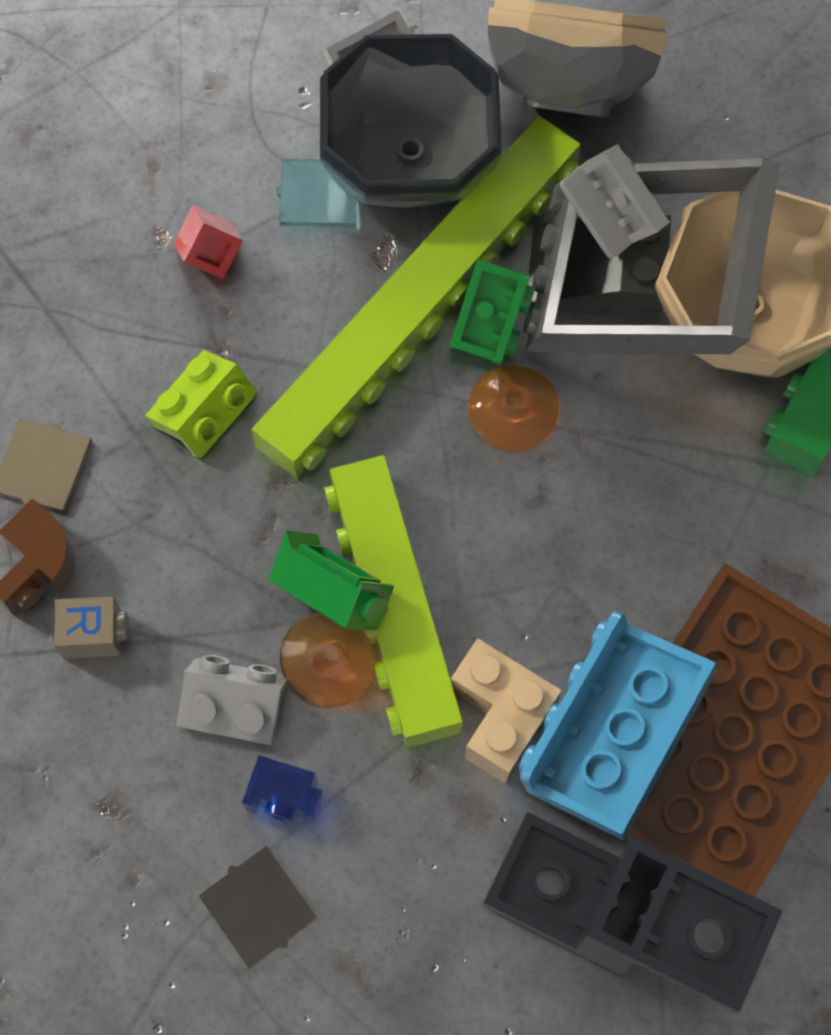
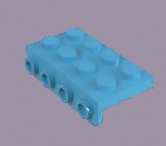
[519,611,717,841]

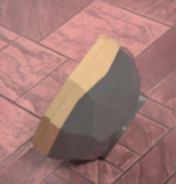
[488,0,669,117]

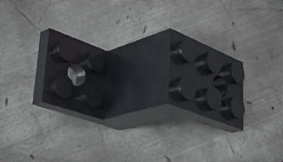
[483,812,782,1014]

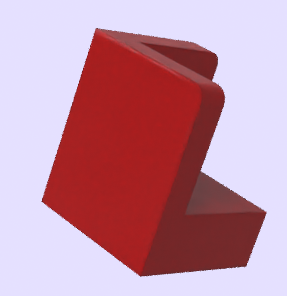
[174,205,243,279]

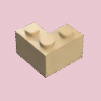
[451,638,562,784]

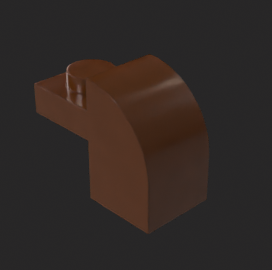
[0,498,75,616]

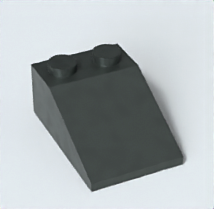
[528,215,671,320]

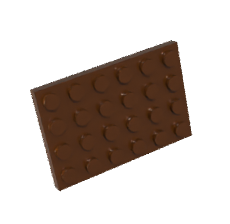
[626,563,831,896]

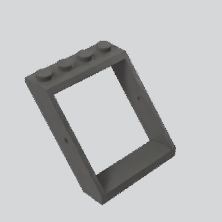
[523,158,780,355]

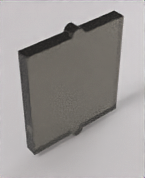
[199,846,317,969]

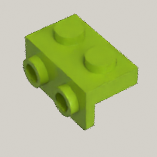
[145,350,257,458]

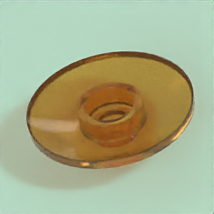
[468,365,559,451]
[280,613,375,707]

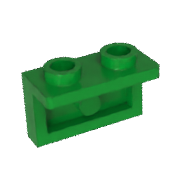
[449,259,535,365]

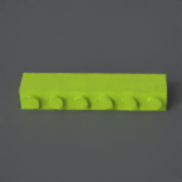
[324,455,463,748]

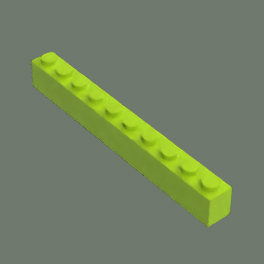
[251,116,581,479]

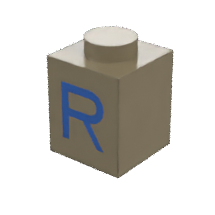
[54,596,129,659]

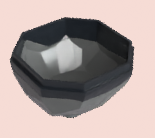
[320,34,502,208]

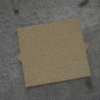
[0,418,92,513]

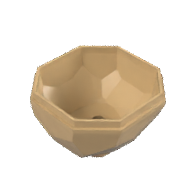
[655,190,831,378]

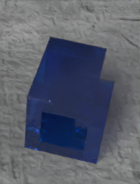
[242,755,323,823]

